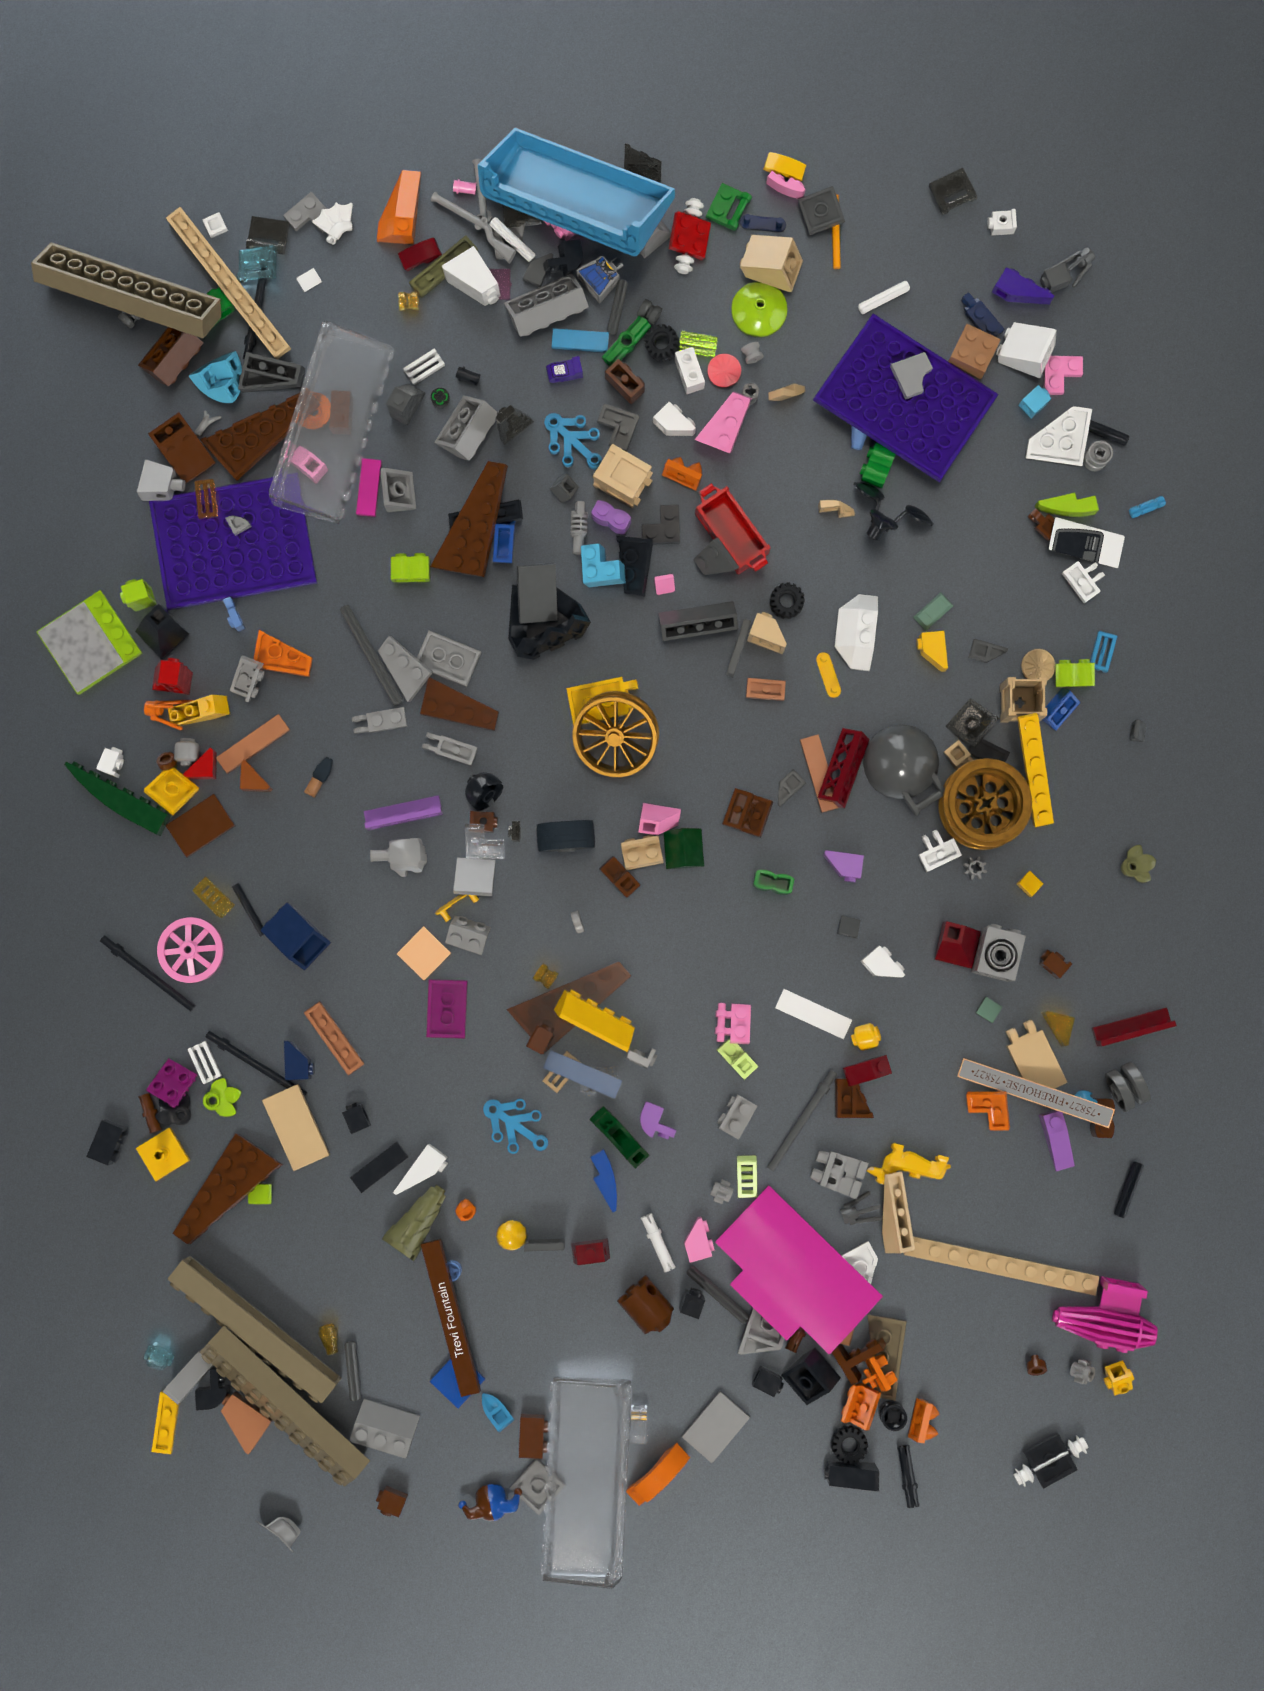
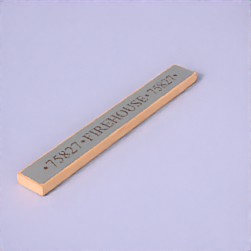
[957,1058,1115,1128]

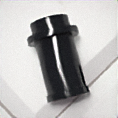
[456,366,481,386]

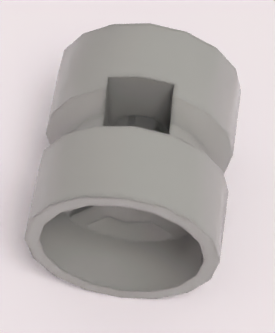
[1083,440,1113,472]

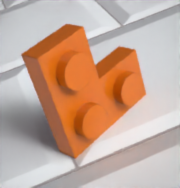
[966,1091,1010,1130]

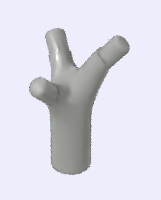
[194,410,221,436]

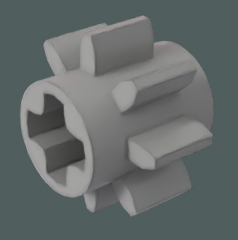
[963,857,987,880]
[710,1179,734,1204]
[1070,1359,1095,1384]

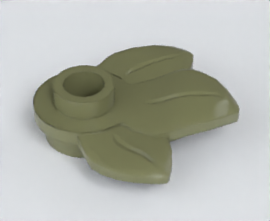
[1121,845,1156,883]

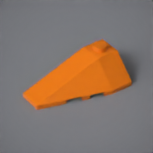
[377,170,421,245]

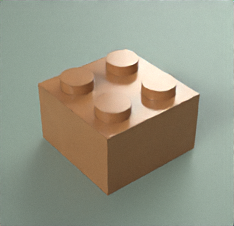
[948,324,1001,379]

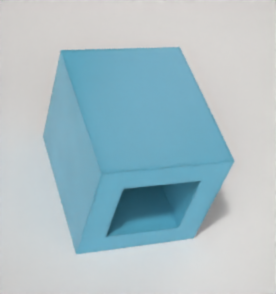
[1019,385,1051,419]

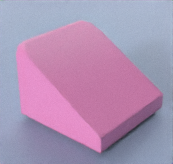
[654,574,675,595]

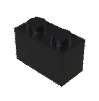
[86,1119,128,1166]

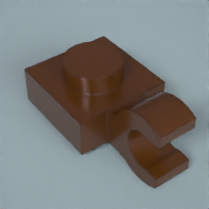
[1027,508,1055,541]

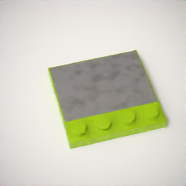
[36,590,143,695]

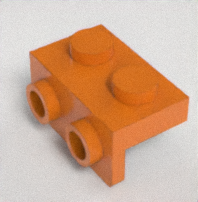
[841,1383,881,1430]

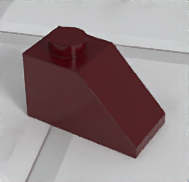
[843,1055,892,1086]

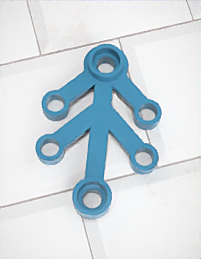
[544,413,602,470]
[483,1099,548,1154]

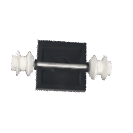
[1013,1433,1088,1489]

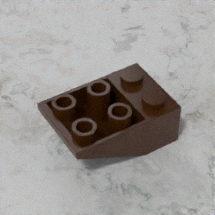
[148,412,216,484]

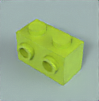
[120,579,157,612]

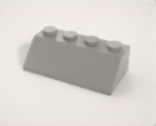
[504,274,589,337]

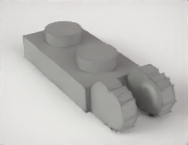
[352,707,408,734]
[422,732,478,766]

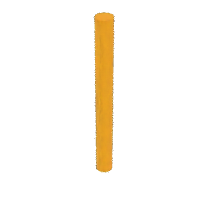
[832,194,841,269]

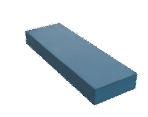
[552,328,609,353]

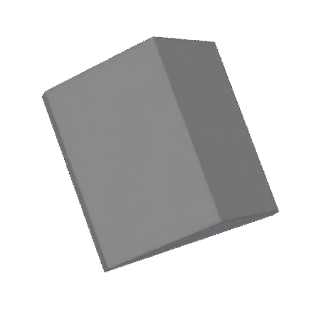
[381,468,416,513]

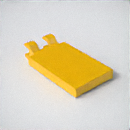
[566,677,639,725]

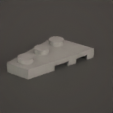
[378,636,433,702]

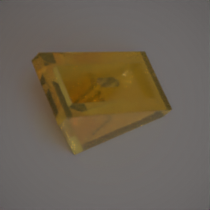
[1041,1011,1075,1046]

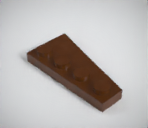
[420,677,499,731]

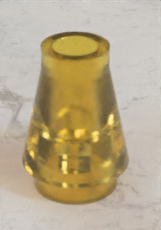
[318,1324,338,1355]

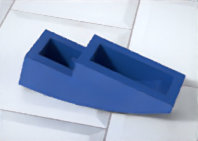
[493,521,516,563]
[590,1149,617,1212]

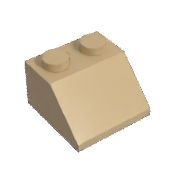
[747,612,787,654]

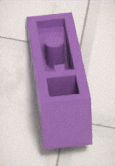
[1039,1110,1075,1171]

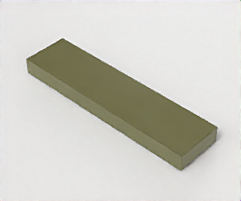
[409,235,478,298]

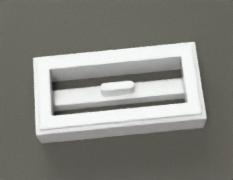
[403,348,445,385]
[188,1041,222,1084]

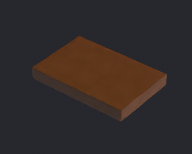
[165,794,236,858]

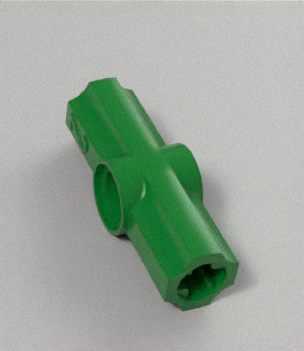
[602,316,651,367]

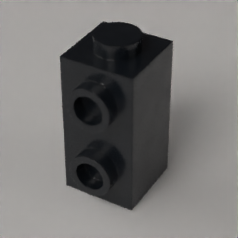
[679,1287,705,1319]

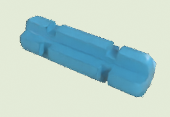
[1129,496,1166,518]

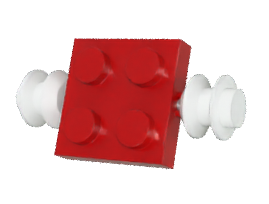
[669,198,711,274]

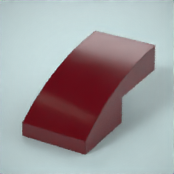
[398,237,442,271]

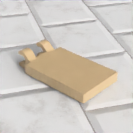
[1006,1020,1068,1089]

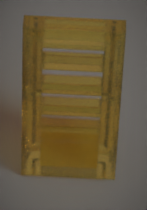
[192,876,235,918]

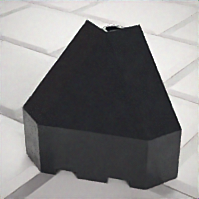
[508,585,591,660]

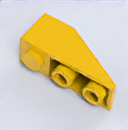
[168,695,230,726]

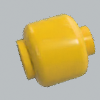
[851,1023,881,1051]

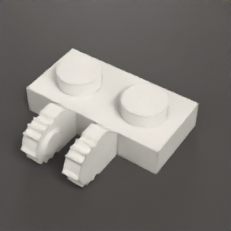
[1062,561,1105,603]
[918,830,962,872]

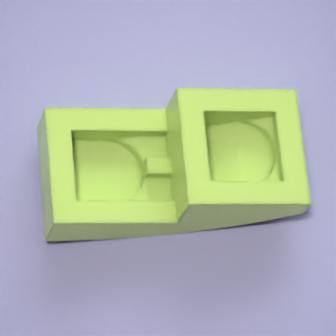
[716,1037,758,1080]

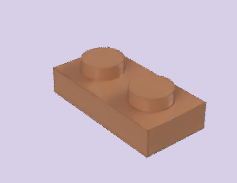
[746,678,786,701]

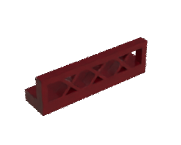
[817,728,870,809]
[1092,1007,1177,1047]

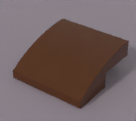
[722,788,773,838]

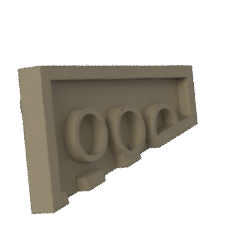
[868,1314,907,1401]

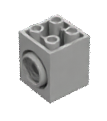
[971,924,1026,982]

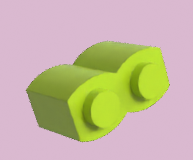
[391,553,430,582]
[1055,659,1095,687]

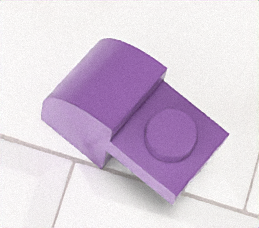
[640,1101,676,1139]

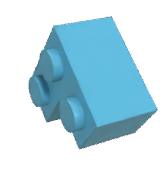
[581,544,626,587]

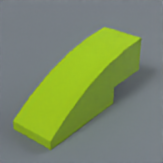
[1035,493,1099,517]

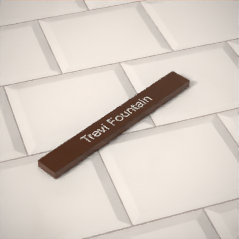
[421,1239,481,1397]

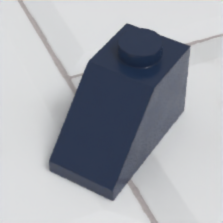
[284,1041,314,1080]

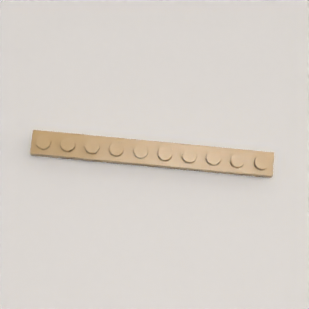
[166,207,291,359]
[903,1236,1099,1296]

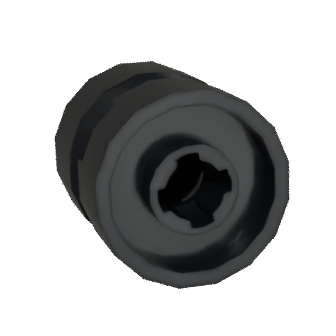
[879,1400,907,1431]

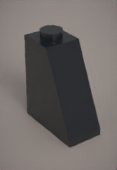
[824,1462,879,1491]

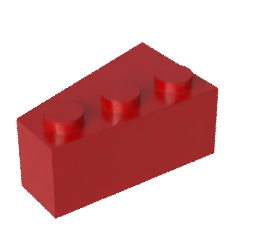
[152,658,193,695]

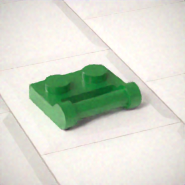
[706,183,752,231]

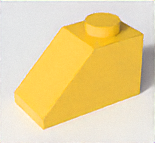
[916,631,948,672]

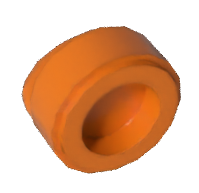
[455,1199,476,1221]

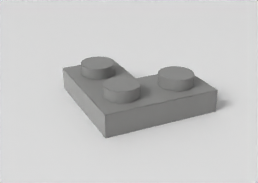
[283,192,327,233]

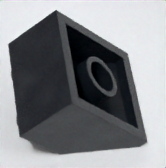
[781,1348,841,1405]

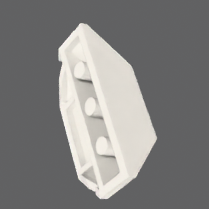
[834,594,878,671]

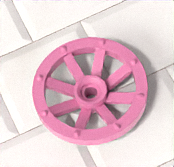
[157,917,224,983]

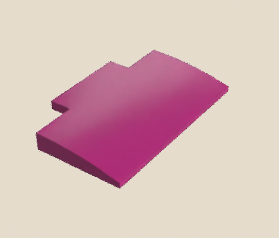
[715,1186,883,1355]

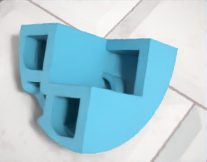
[189,351,242,403]

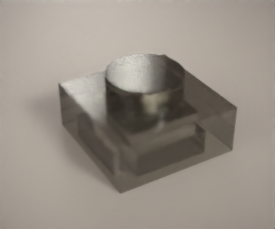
[508,821,521,842]

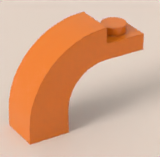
[626,1443,690,1506]

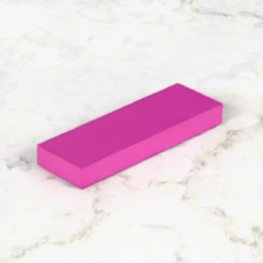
[356,458,382,517]

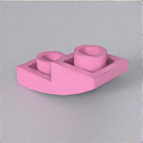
[766,171,805,199]

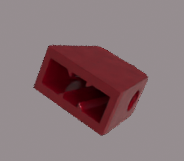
[571,1238,610,1265]

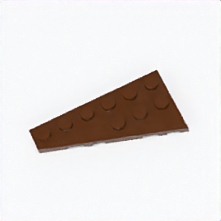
[430,461,508,578]
[172,1133,283,1244]

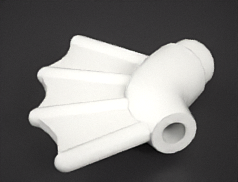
[312,202,353,245]

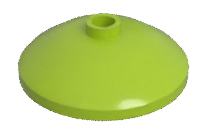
[731,282,787,337]

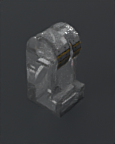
[629,1405,647,1444]

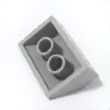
[434,395,499,461]
[350,1399,420,1459]

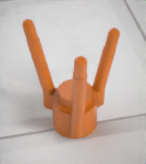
[144,700,193,730]

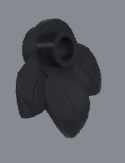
[155,1092,191,1126]

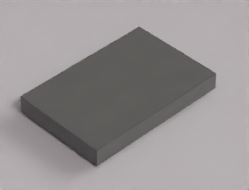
[517,563,557,624]

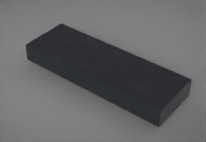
[350,1142,408,1193]

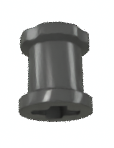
[742,383,759,405]

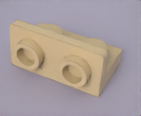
[621,835,663,870]

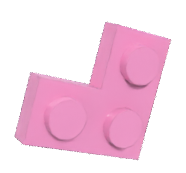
[1044,356,1083,395]

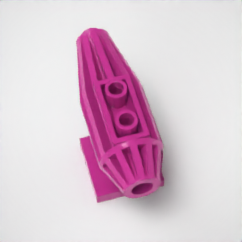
[1052,1276,1158,1353]

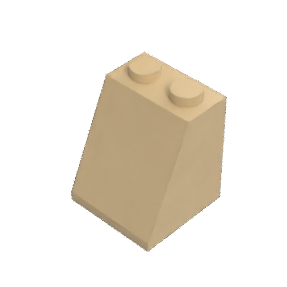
[740,235,803,292]

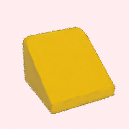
[1016,870,1043,897]

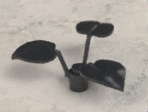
[853,482,934,541]

